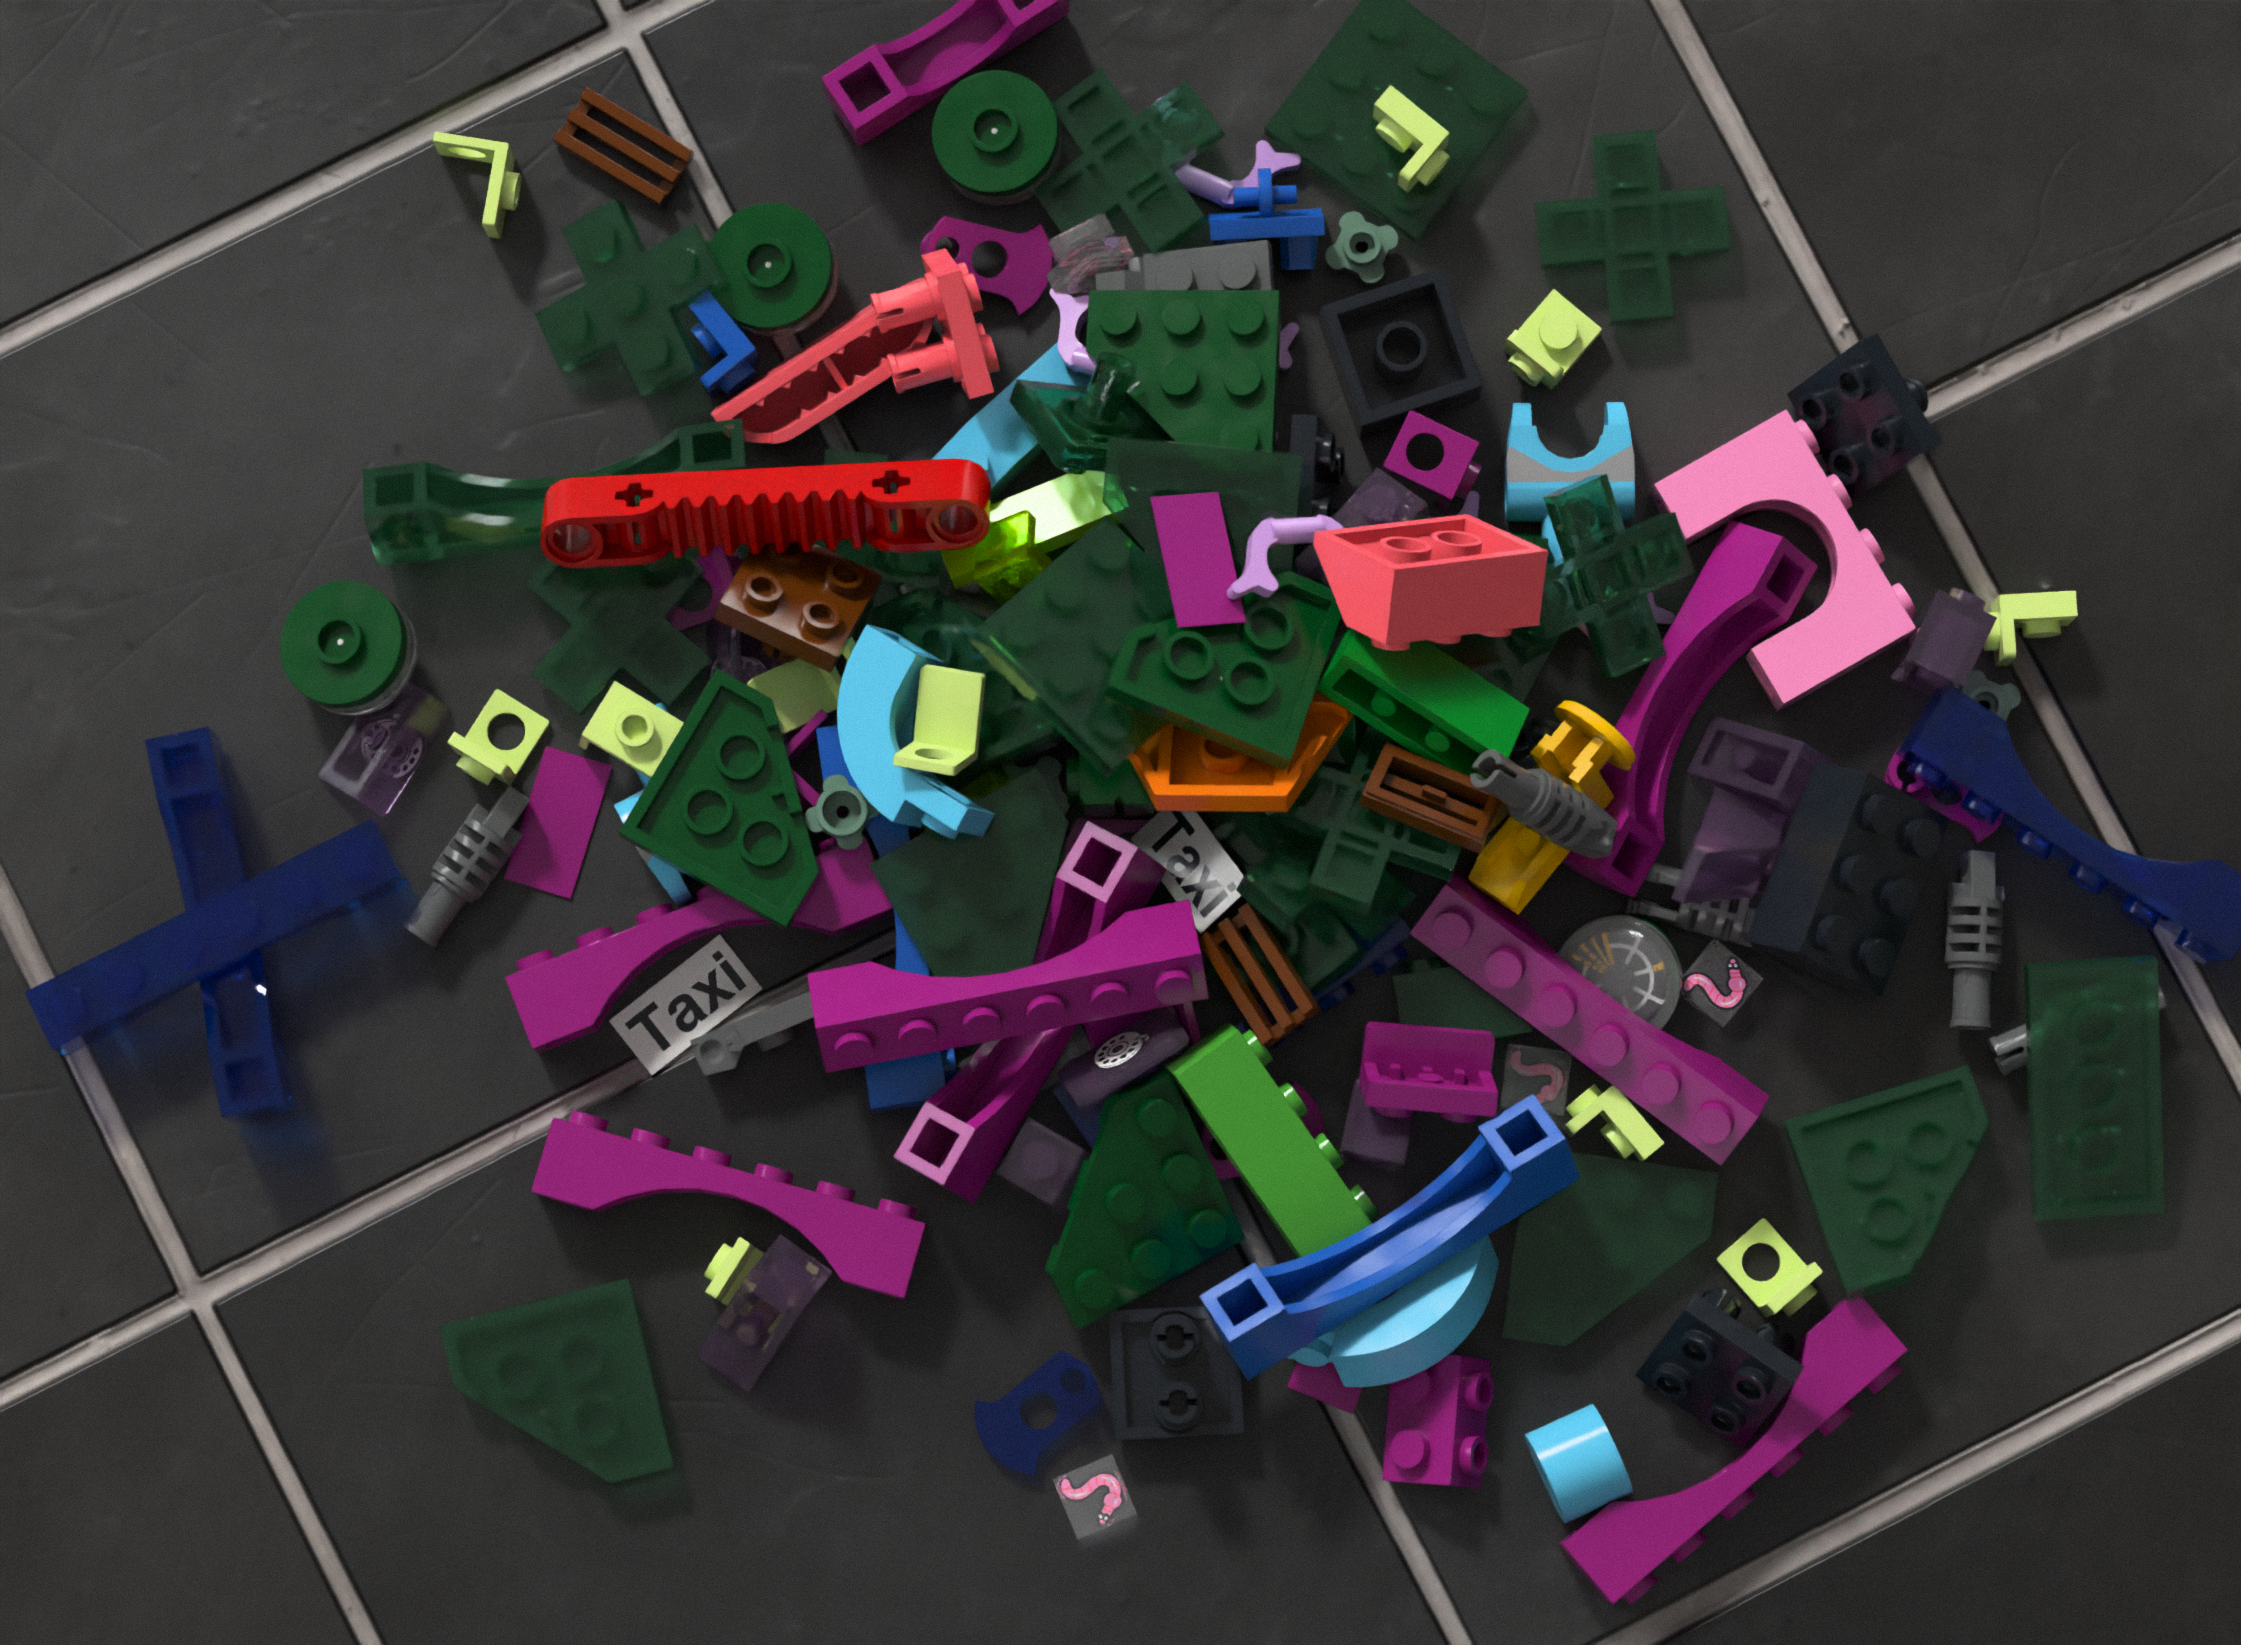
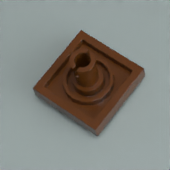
[714,542,883,673]

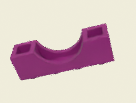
[821,0,1070,147]

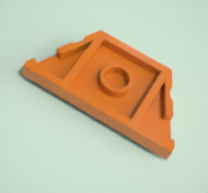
[1103,692,1354,812]

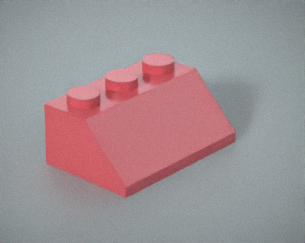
[1313,514,1548,651]

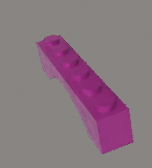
[1562,520,1818,898]
[894,821,1167,1204]
[505,837,894,1054]
[1409,866,1770,1166]
[807,900,1209,1073]
[531,1110,927,1301]
[1558,1291,1907,1606]

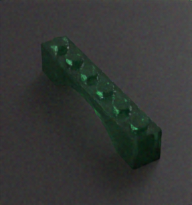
[362,418,752,567]

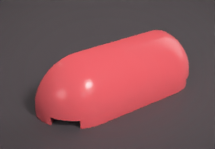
[711,277,934,444]

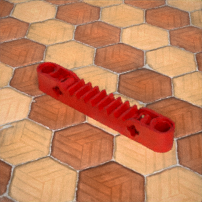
[540,459,991,568]

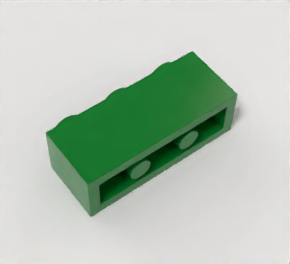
[1316,627,1530,779]

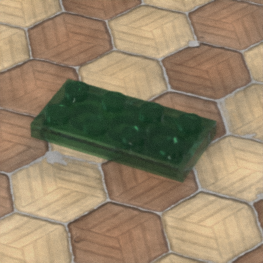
[2024,955,2164,1221]

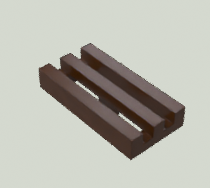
[553,86,694,208]
[1360,742,1504,854]
[1198,902,1321,1047]

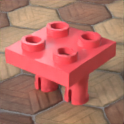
[870,248,1000,399]

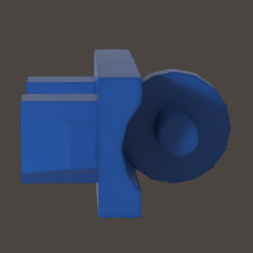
[1208,168,1325,270]

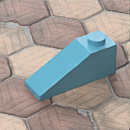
[931,342,1103,505]

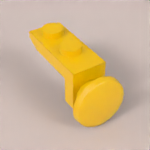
[1468,700,1636,915]

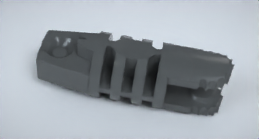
[1625,862,1764,947]

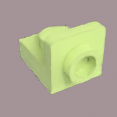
[1373,85,1450,193]
[1504,289,1602,390]
[1981,591,2078,666]
[1563,1084,1664,1162]

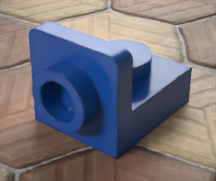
[688,291,761,398]

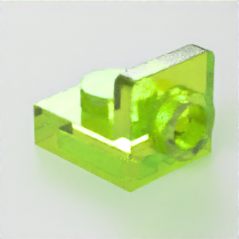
[974,509,1072,619]

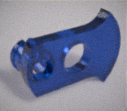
[975,1351,1101,1475]

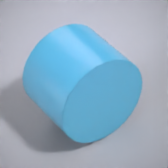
[1524,1404,1633,1524]

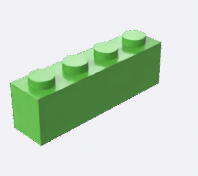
[1164,1022,1380,1259]

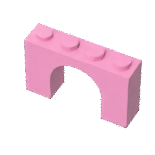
[1649,409,1917,712]

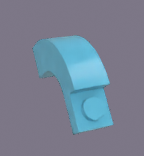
[837,624,995,839]
[1287,1235,1499,1387]

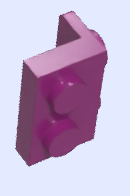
[1359,1021,1499,1123]
[1382,1355,1494,1489]

